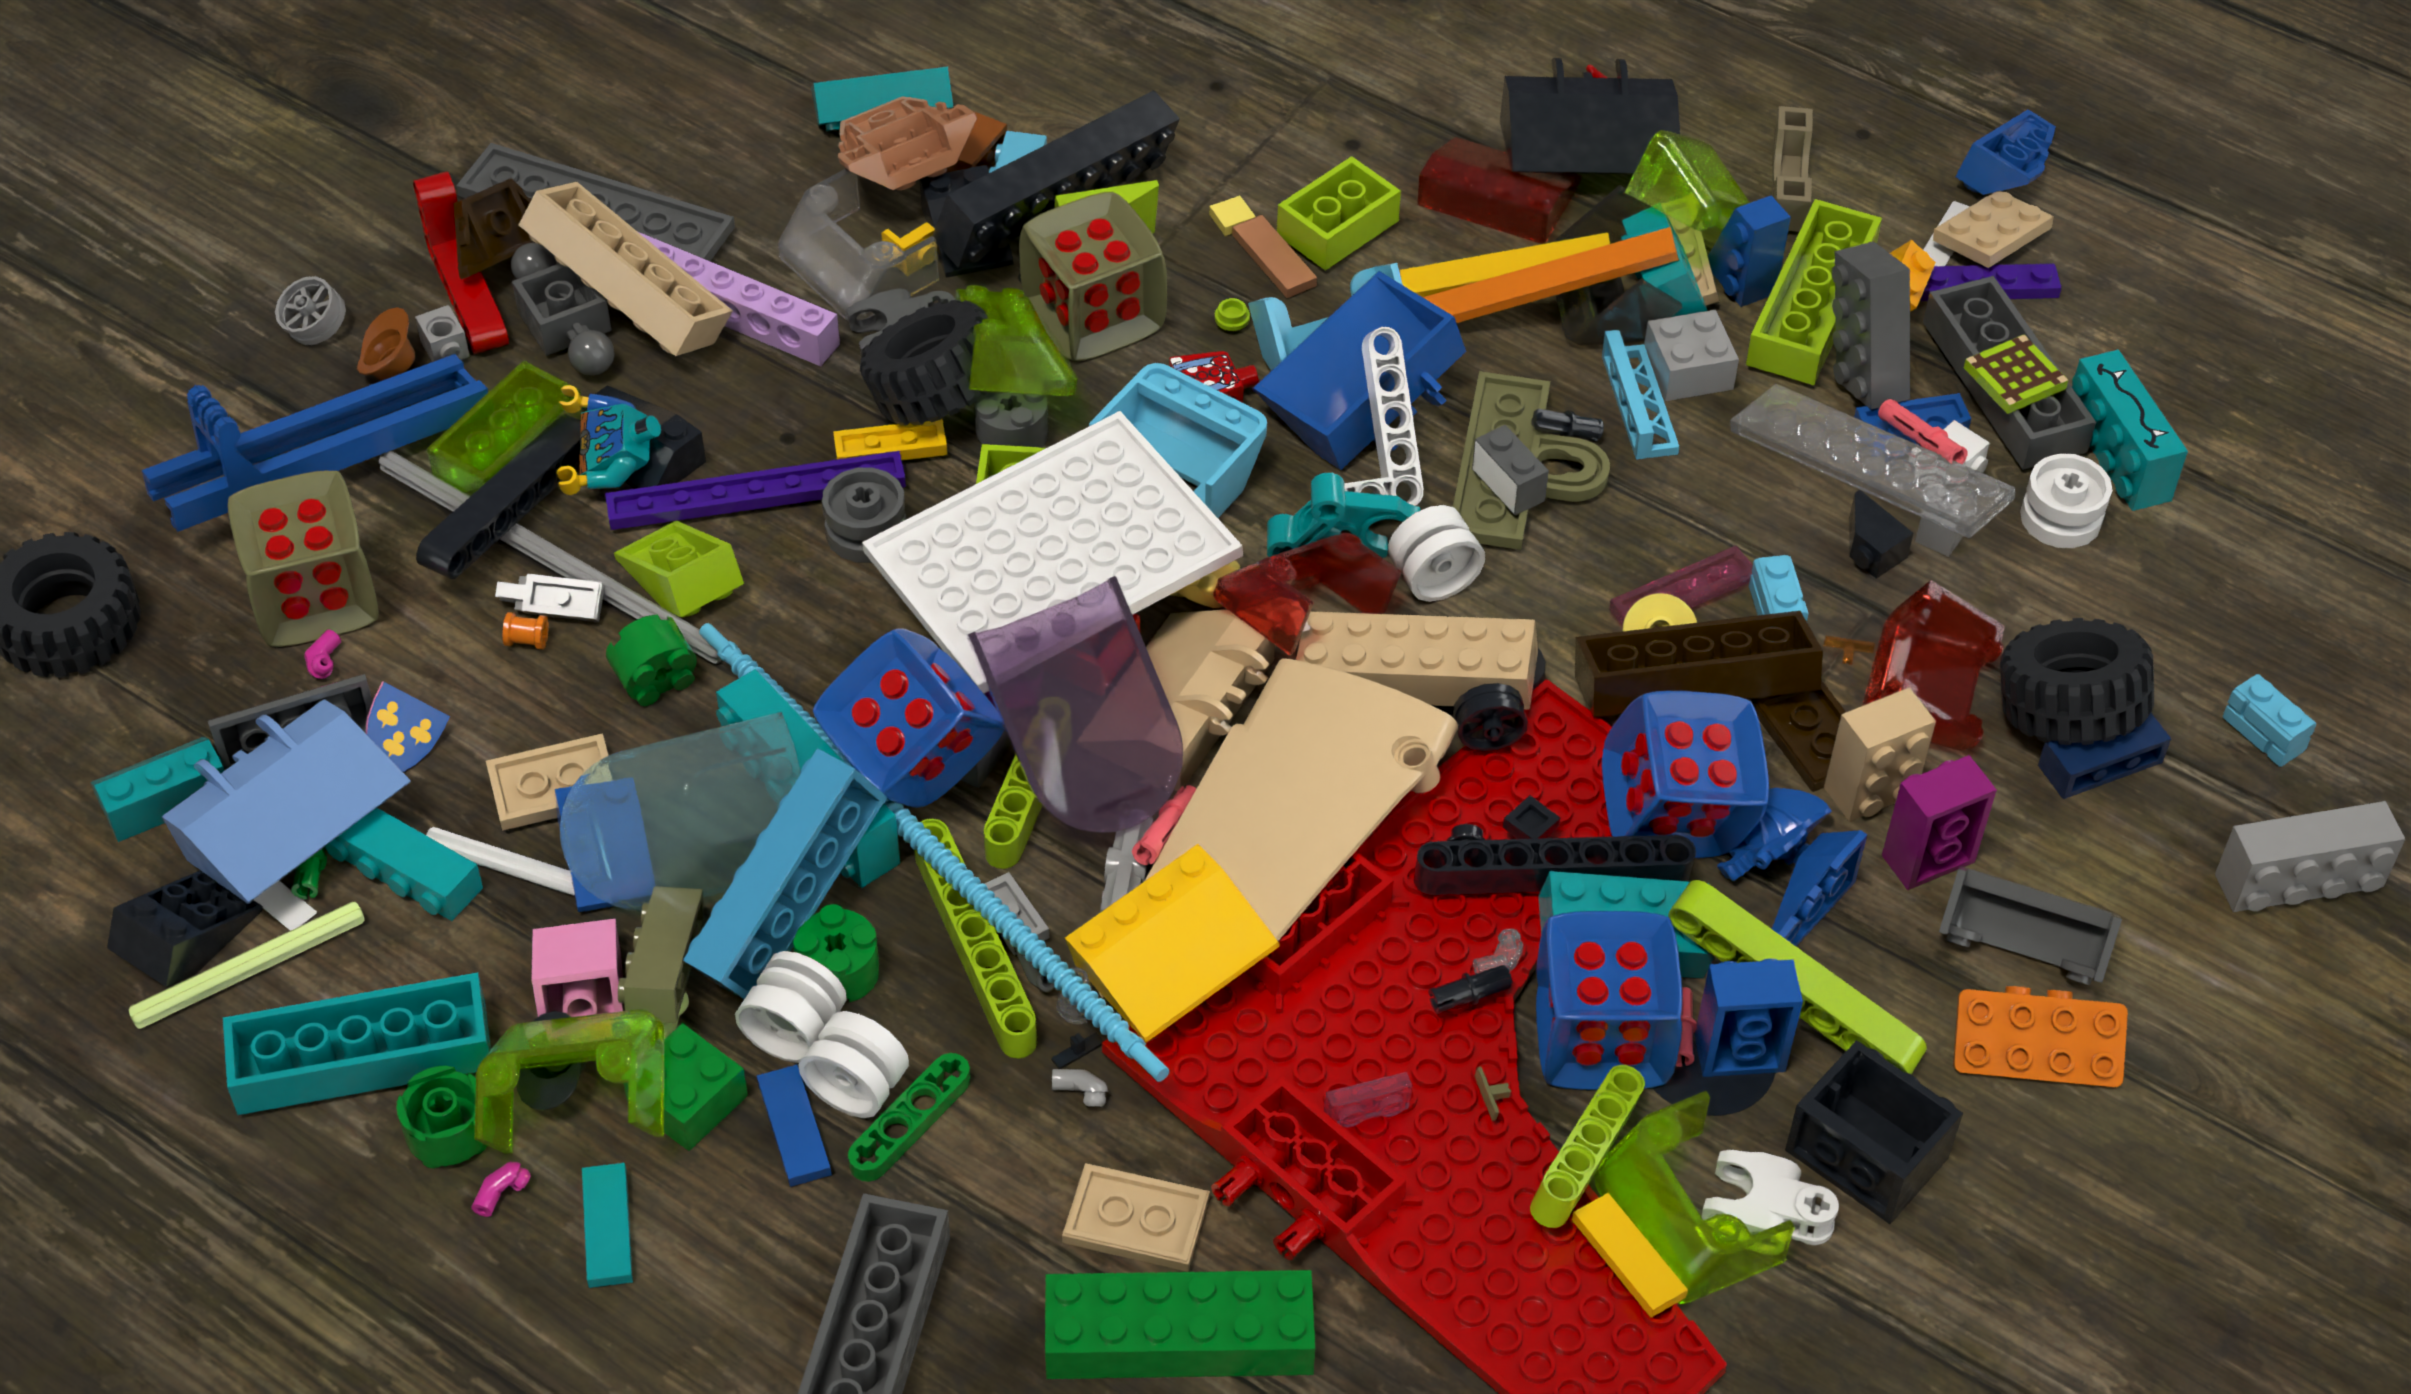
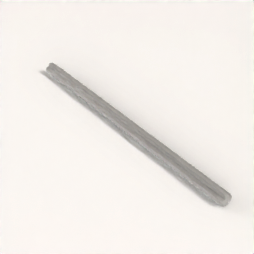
[378,451,721,664]

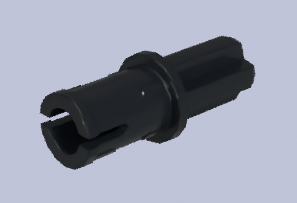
[1531,409,1604,442]
[1428,965,1512,1014]

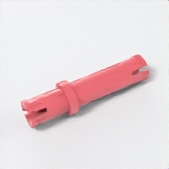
[1878,399,1968,468]
[1132,785,1196,865]

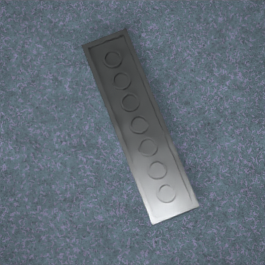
[456,143,735,261]

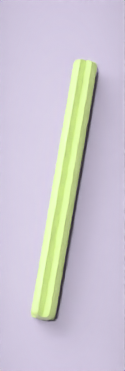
[128,902,365,1029]

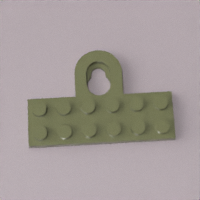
[1453,371,1610,550]

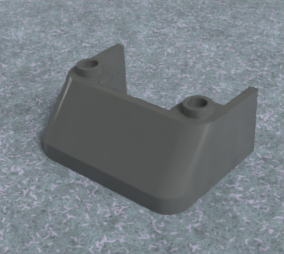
[1939,866,2122,985]

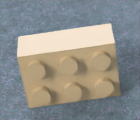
[1824,687,1936,822]

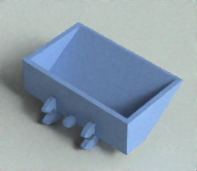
[162,699,411,904]

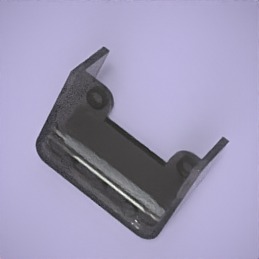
[1554,185,1682,345]

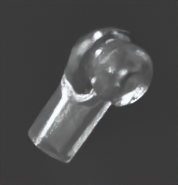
[1473,929,1524,974]

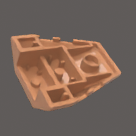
[838,96,977,190]

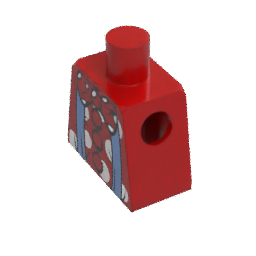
[1169,351,1259,403]

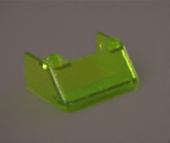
[474,1009,664,1154]
[1594,1091,1795,1304]

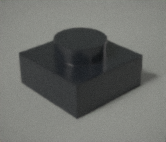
[1503,795,1561,839]

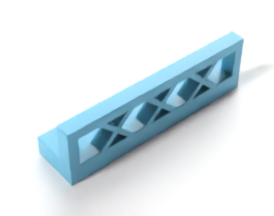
[1602,330,1679,459]

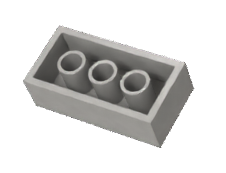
[2215,801,2405,912]

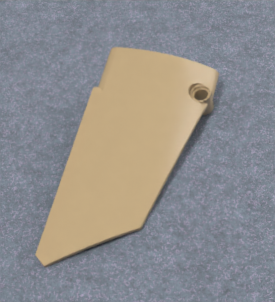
[1098,659,1458,998]

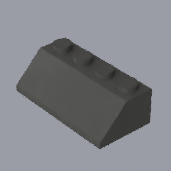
[208,674,373,771]

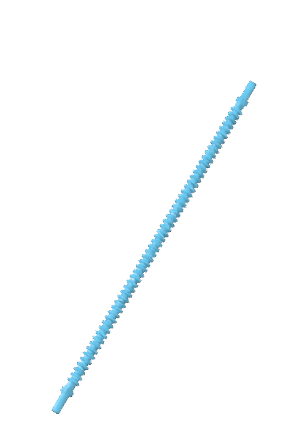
[699,623,1169,1082]

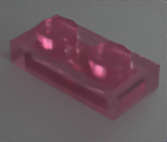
[1323,1072,1413,1127]

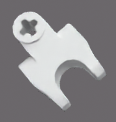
[1701,1150,1839,1250]

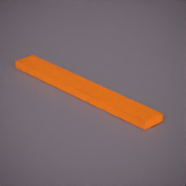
[1423,227,1679,323]

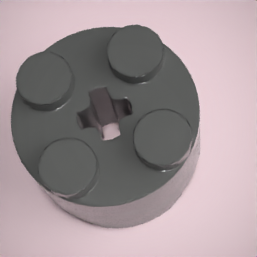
[974,374,1048,448]

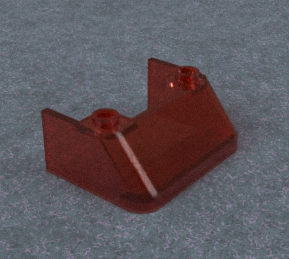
[1213,533,1401,655]

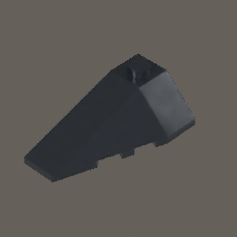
[581,385,706,489]

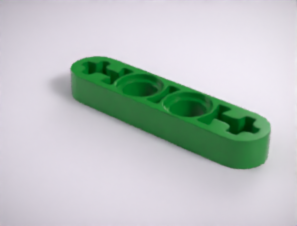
[848,1053,971,1182]

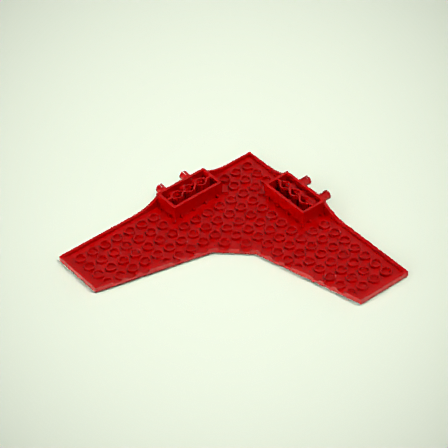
[1102,679,1727,1394]

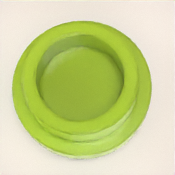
[1215,298,1250,331]

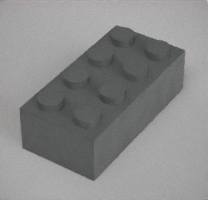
[1832,241,1910,410]

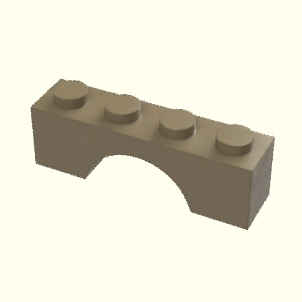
[1772,106,1813,232]

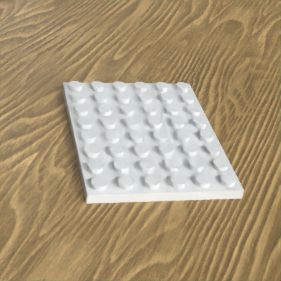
[862,411,1243,693]

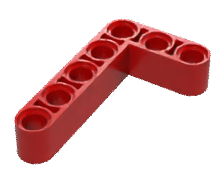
[413,171,509,354]

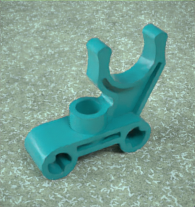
[1267,473,1421,564]

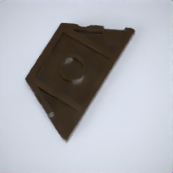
[453,178,535,279]

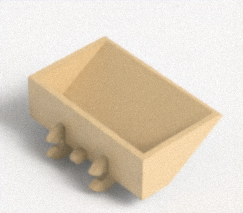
[1075,609,1276,791]

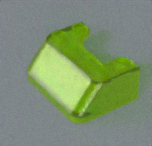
[955,285,1078,396]

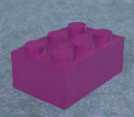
[1881,755,1997,890]

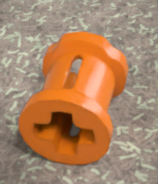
[502,612,549,650]

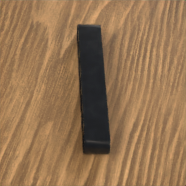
[416,414,581,579]
[1414,835,1696,895]

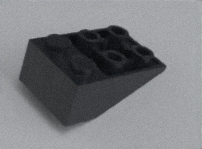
[107,870,263,987]

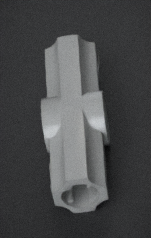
[1100,809,1153,912]

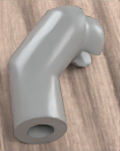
[1052,1069,1108,1106]

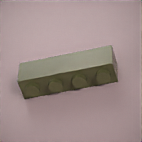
[618,887,705,1023]

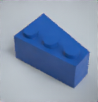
[1708,195,1791,307]

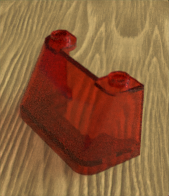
[1862,580,2005,751]

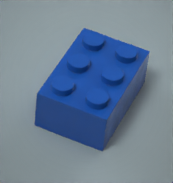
[1694,958,1803,1077]

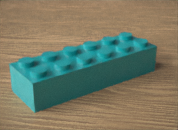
[716,669,901,888]
[223,972,494,1115]

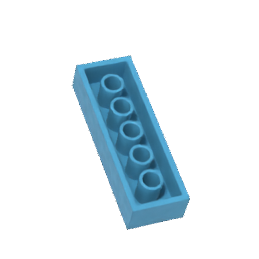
[683,748,887,1000]

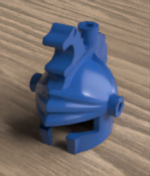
[1717,788,1832,881]

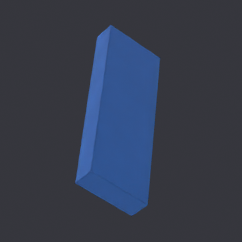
[757,1065,831,1187]

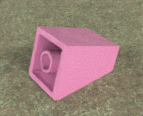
[532,919,628,1045]

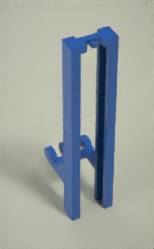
[142,354,492,532]

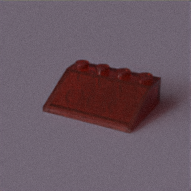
[1417,137,1582,244]

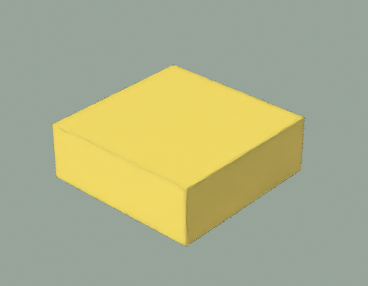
[1209,196,1256,236]

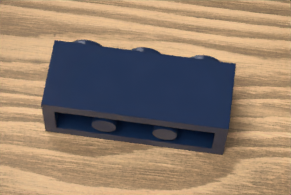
[2038,713,2171,799]

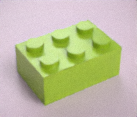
[1277,156,1401,271]

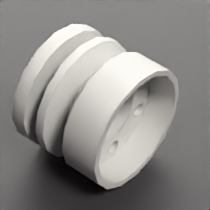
[735,951,847,1063]

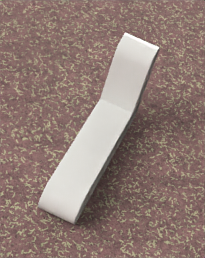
[1345,327,1424,506]

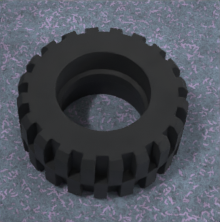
[860,300,1006,426]
[0,532,141,678]
[2000,618,2154,745]

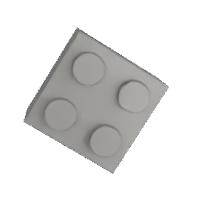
[1644,310,1739,401]

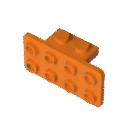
[1953,986,2128,1087]

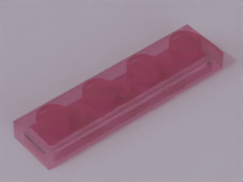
[1609,546,1753,626]

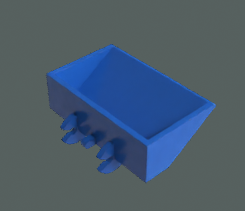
[1252,271,1466,470]

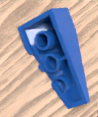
[1955,110,2056,195]
[1772,830,1868,946]

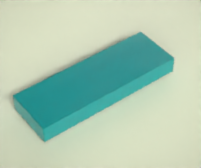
[582,1163,633,1288]

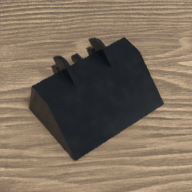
[1500,58,1683,175]

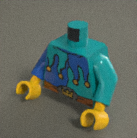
[557,385,661,495]

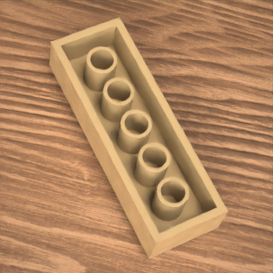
[519,182,733,356]
[1296,611,1538,709]

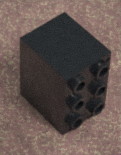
[1785,1040,1963,1224]

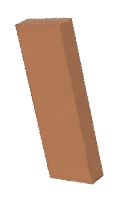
[1232,215,1317,298]

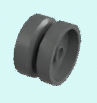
[822,467,906,563]

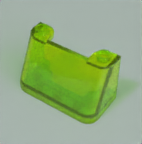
[1625,130,1750,231]

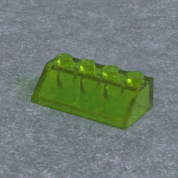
[427,360,581,493]

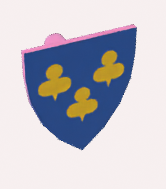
[365,681,450,772]

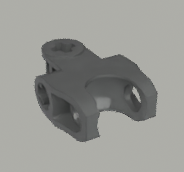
[847,288,955,358]

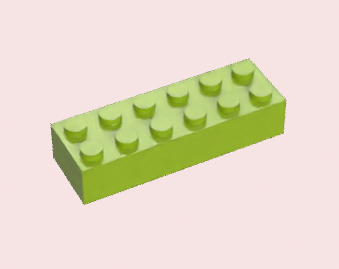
[1746,199,1882,385]

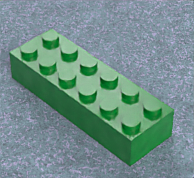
[1045,1270,1315,1379]

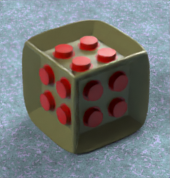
[1019,192,1167,361]
[228,470,379,647]

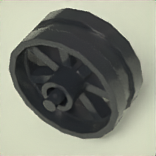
[1453,683,1528,751]

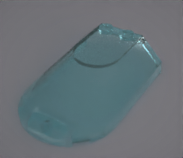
[560,712,801,911]

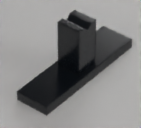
[1051,1032,1103,1069]

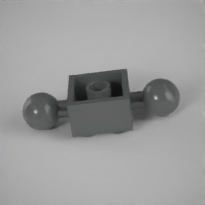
[511,243,615,376]

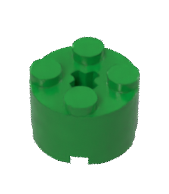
[606,615,697,706]
[793,904,879,1002]
[396,1066,491,1169]

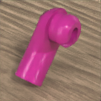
[304,629,341,679]
[471,1162,531,1217]

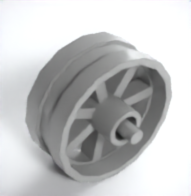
[275,276,346,345]

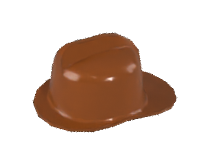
[357,307,415,381]

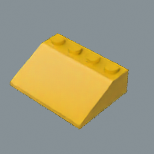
[1065,844,1280,1043]

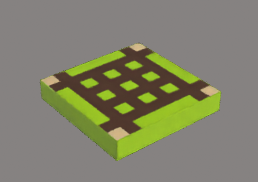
[1963,335,2069,414]

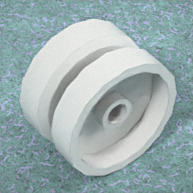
[2020,454,2113,548]
[1388,505,1485,602]
[798,1011,909,1118]

